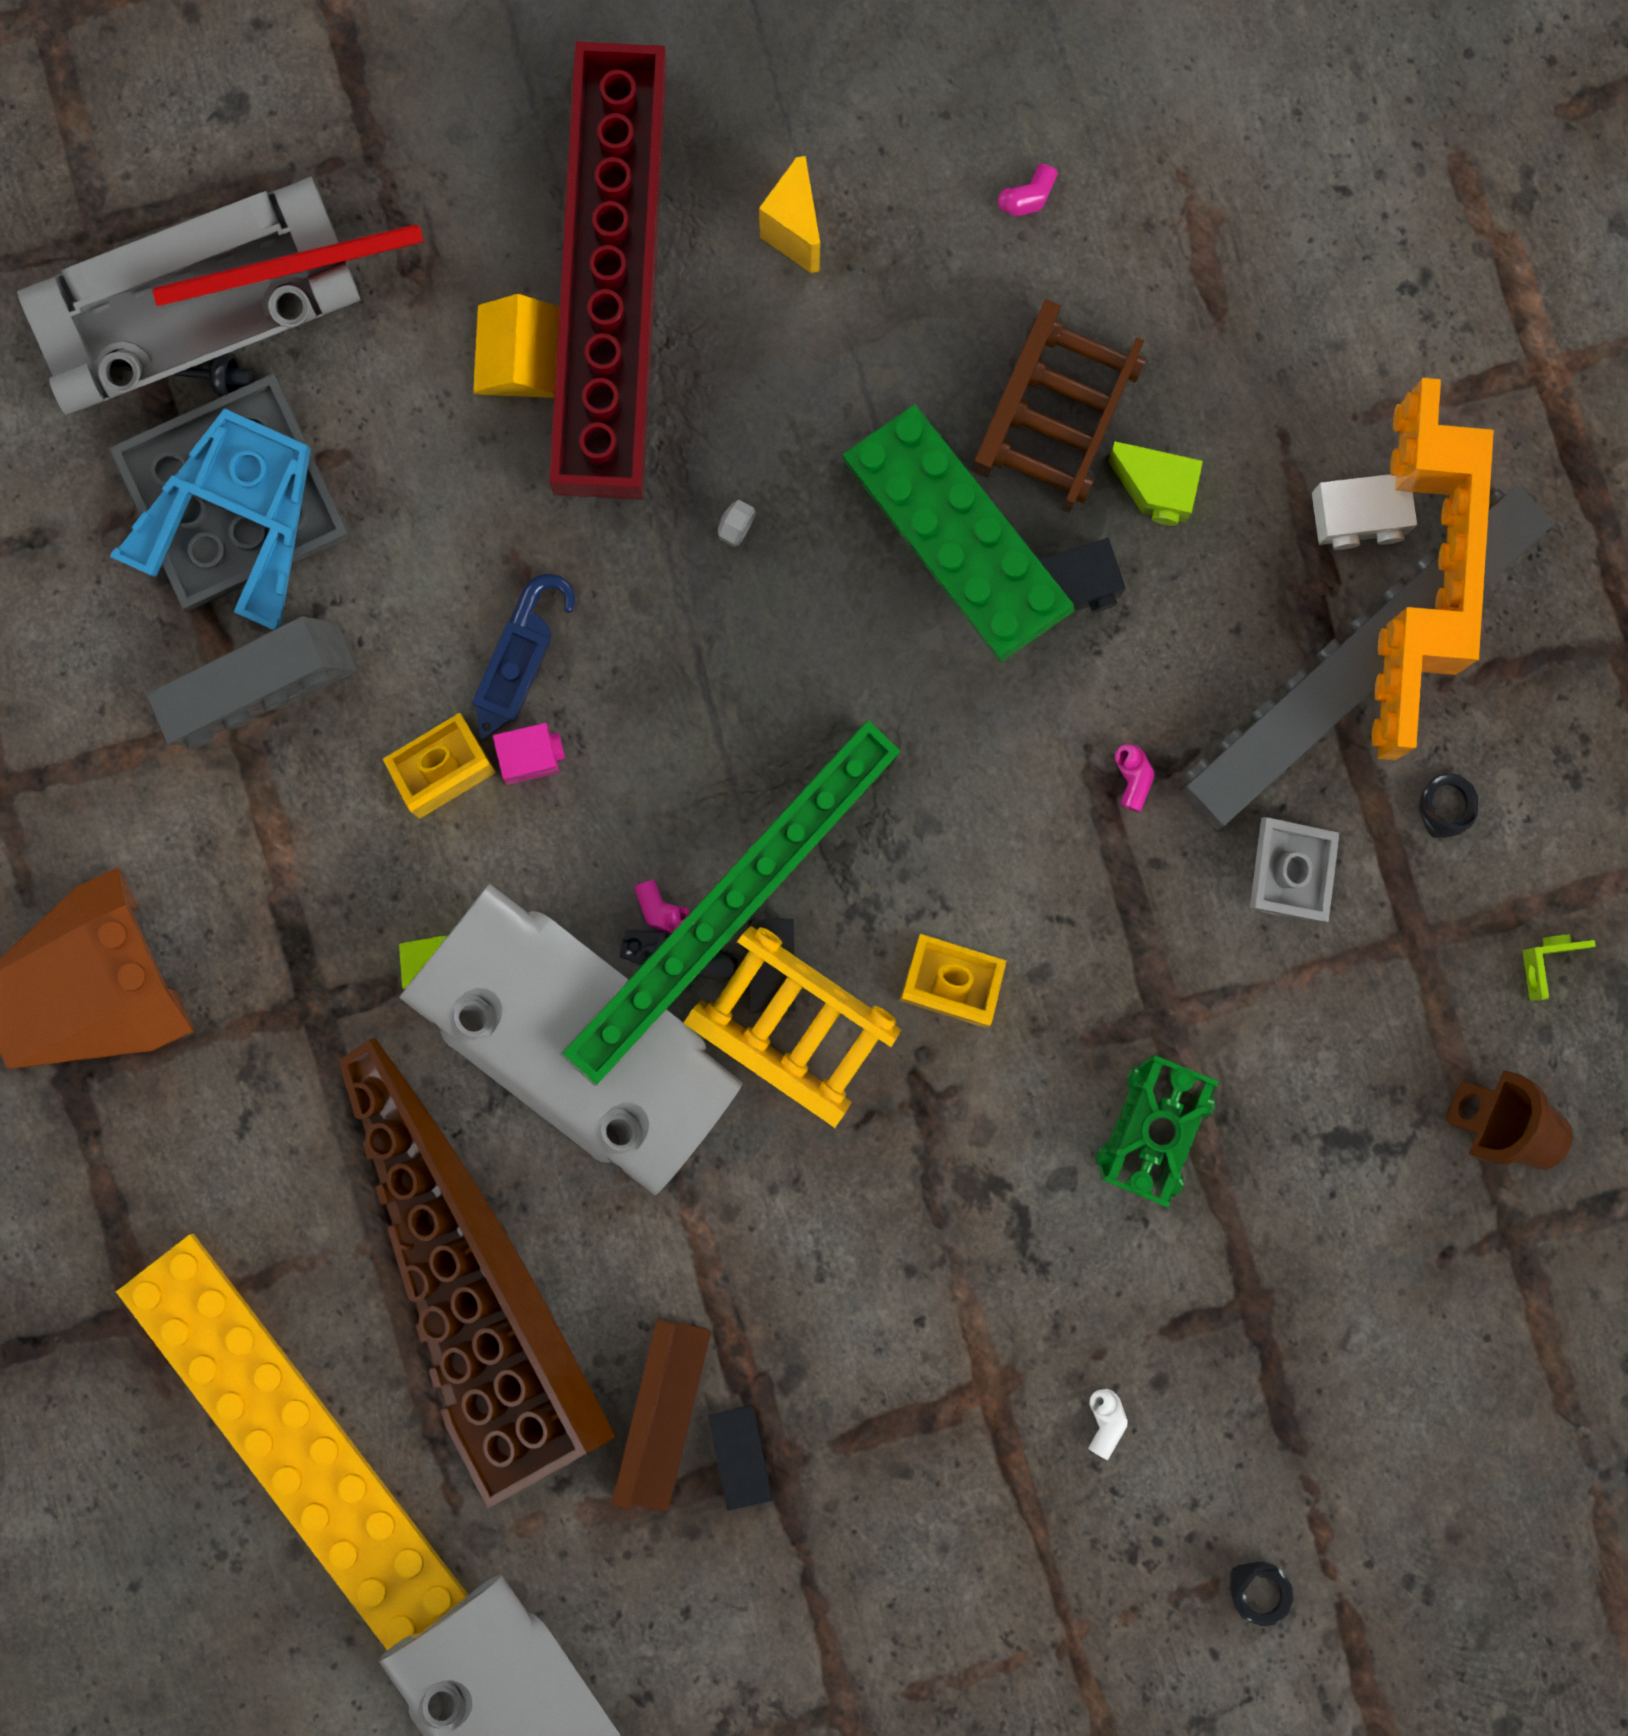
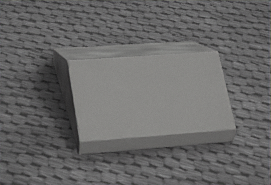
[1250,817,1339,922]

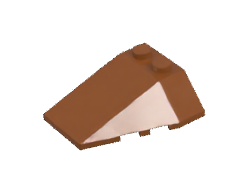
[0,867,195,1069]

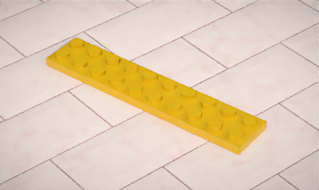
[116,1233,468,1651]

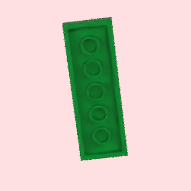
[842,404,1074,663]

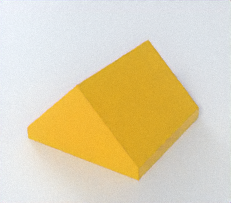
[759,156,820,273]
[473,294,560,398]
[383,713,497,819]
[899,934,1007,1028]

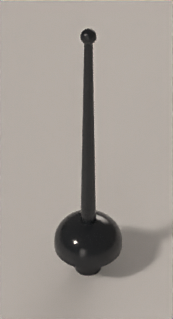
[110,353,254,397]

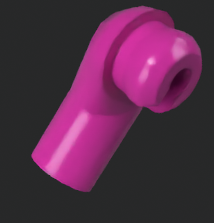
[998,164,1058,216]
[1115,744,1155,813]
[634,880,691,933]

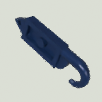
[472,574,575,741]

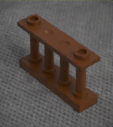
[972,299,1146,513]

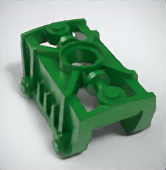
[1095,1055,1218,1208]

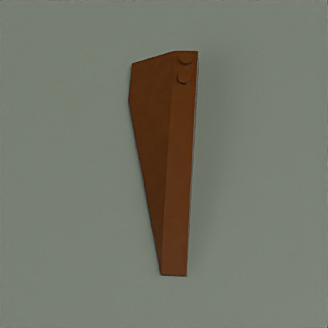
[339,1038,616,1509]

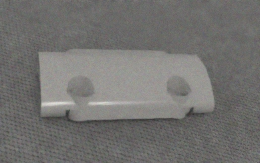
[17,176,361,416]
[399,883,743,1195]
[378,1574,621,1736]

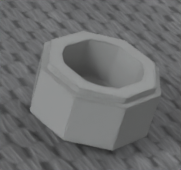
[718,500,756,547]

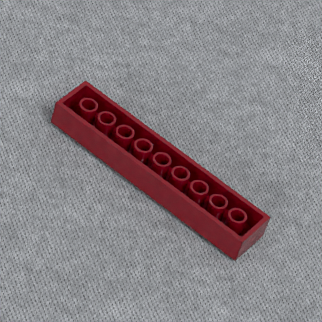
[549,41,668,500]

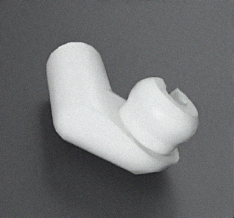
[1088,1389,1128,1460]

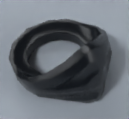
[1419,773,1478,838]
[1230,1561,1294,1627]

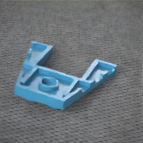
[110,408,311,630]

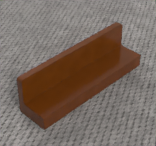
[611,1317,711,1512]

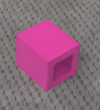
[493,723,565,785]

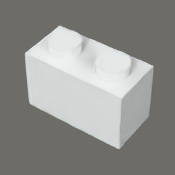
[1312,474,1417,550]

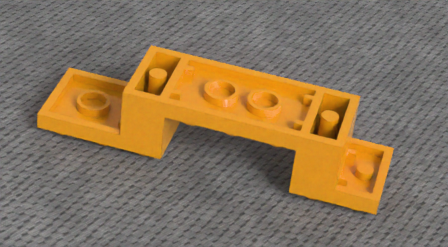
[1372,378,1494,760]

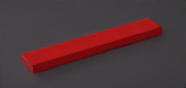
[152,224,424,307]

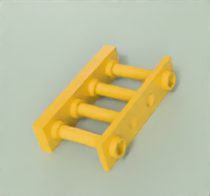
[683,926,902,1128]

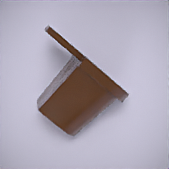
[1447,1070,1573,1170]

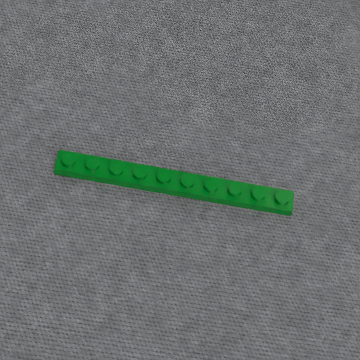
[560,720,901,1086]

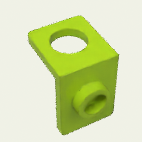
[1522,934,1596,1002]

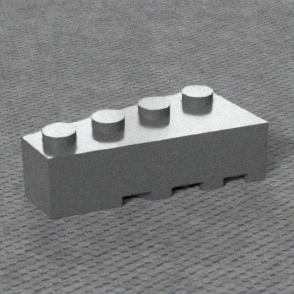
[146,616,359,749]

